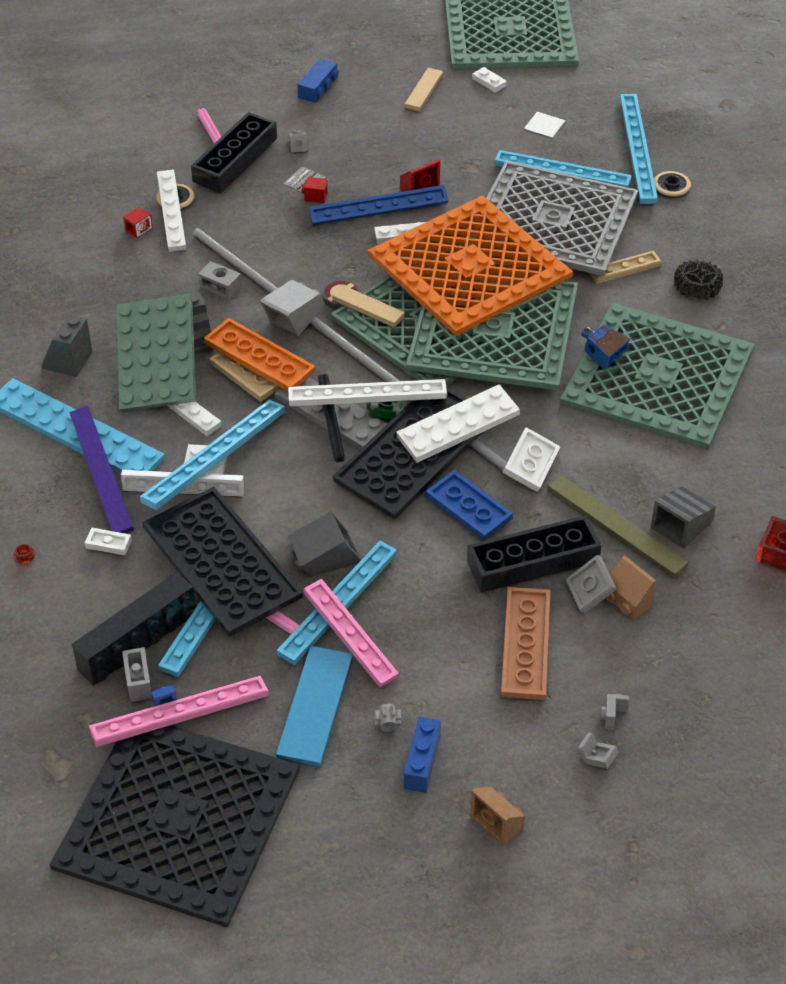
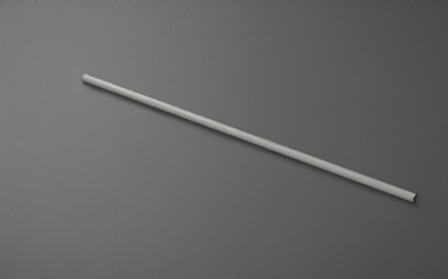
[193,228,507,471]

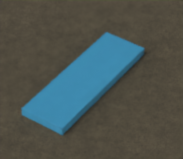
[276,646,353,767]

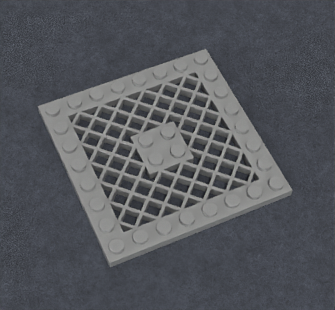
[466,161,638,276]

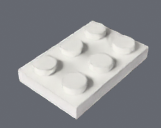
[502,427,560,492]

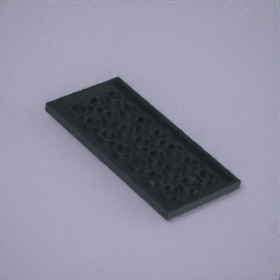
[333,387,483,519]
[142,487,303,637]

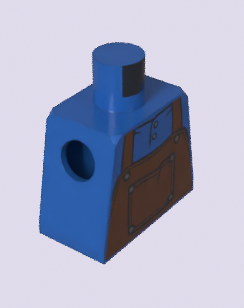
[581,325,630,369]

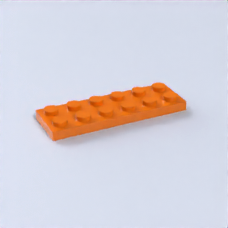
[204,318,316,392]

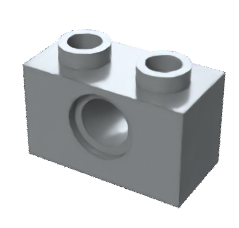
[198,261,242,300]
[122,647,152,702]

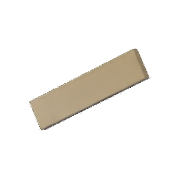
[405,68,443,112]
[589,251,662,284]
[332,285,404,328]

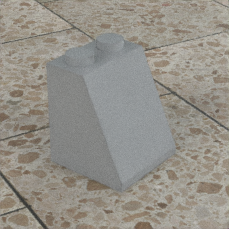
[260,280,325,337]

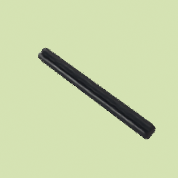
[318,374,345,463]

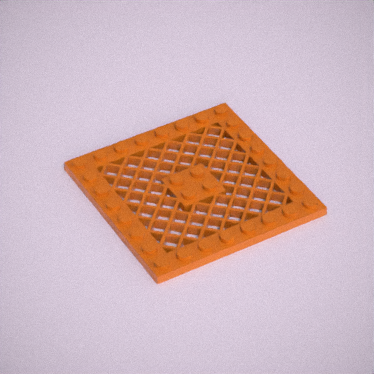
[368,195,573,336]

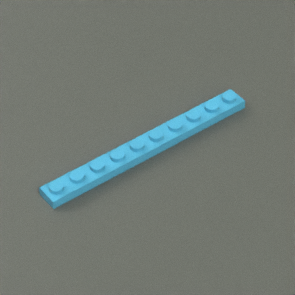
[620,94,658,204]
[140,399,285,510]

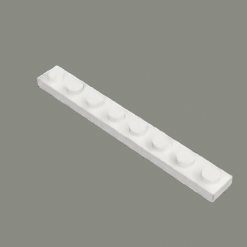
[288,379,447,406]

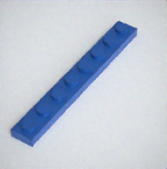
[309,185,448,226]

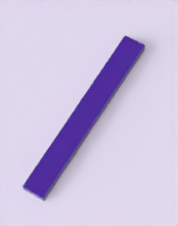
[69,405,134,534]

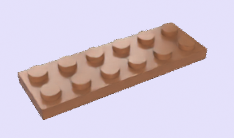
[501,587,550,700]

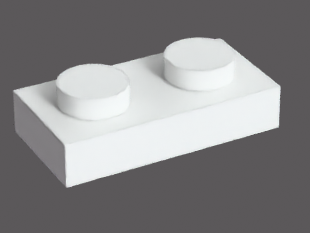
[472,67,507,93]
[85,528,132,556]

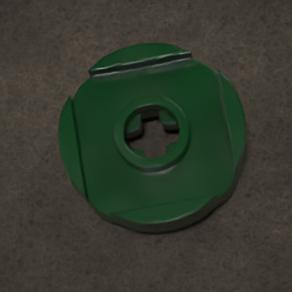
[366,401,406,421]

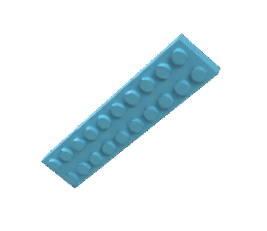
[0,378,165,474]

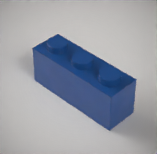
[297,58,339,103]
[404,717,441,793]

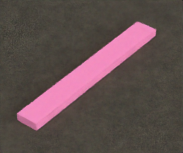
[89,676,268,747]

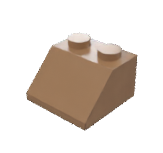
[606,555,656,620]
[470,786,525,845]

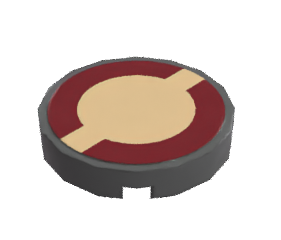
[323,280,359,309]

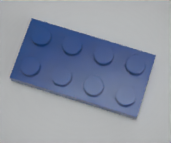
[426,470,513,541]

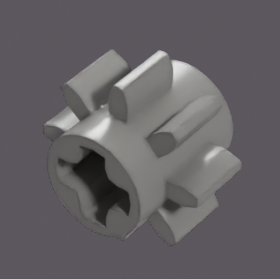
[374,704,402,732]

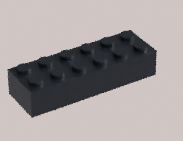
[191,112,277,193]
[467,515,602,592]
[72,572,196,686]

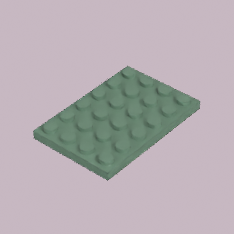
[117,293,196,412]

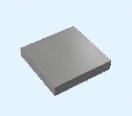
[565,555,617,614]

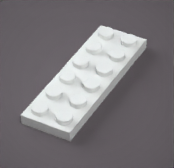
[397,385,520,463]

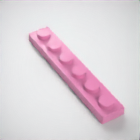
[303,579,399,688]

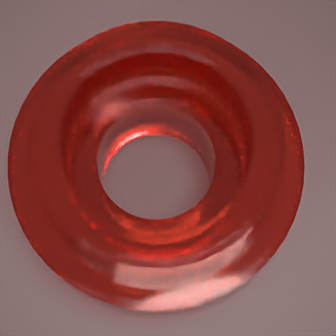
[13,544,35,564]

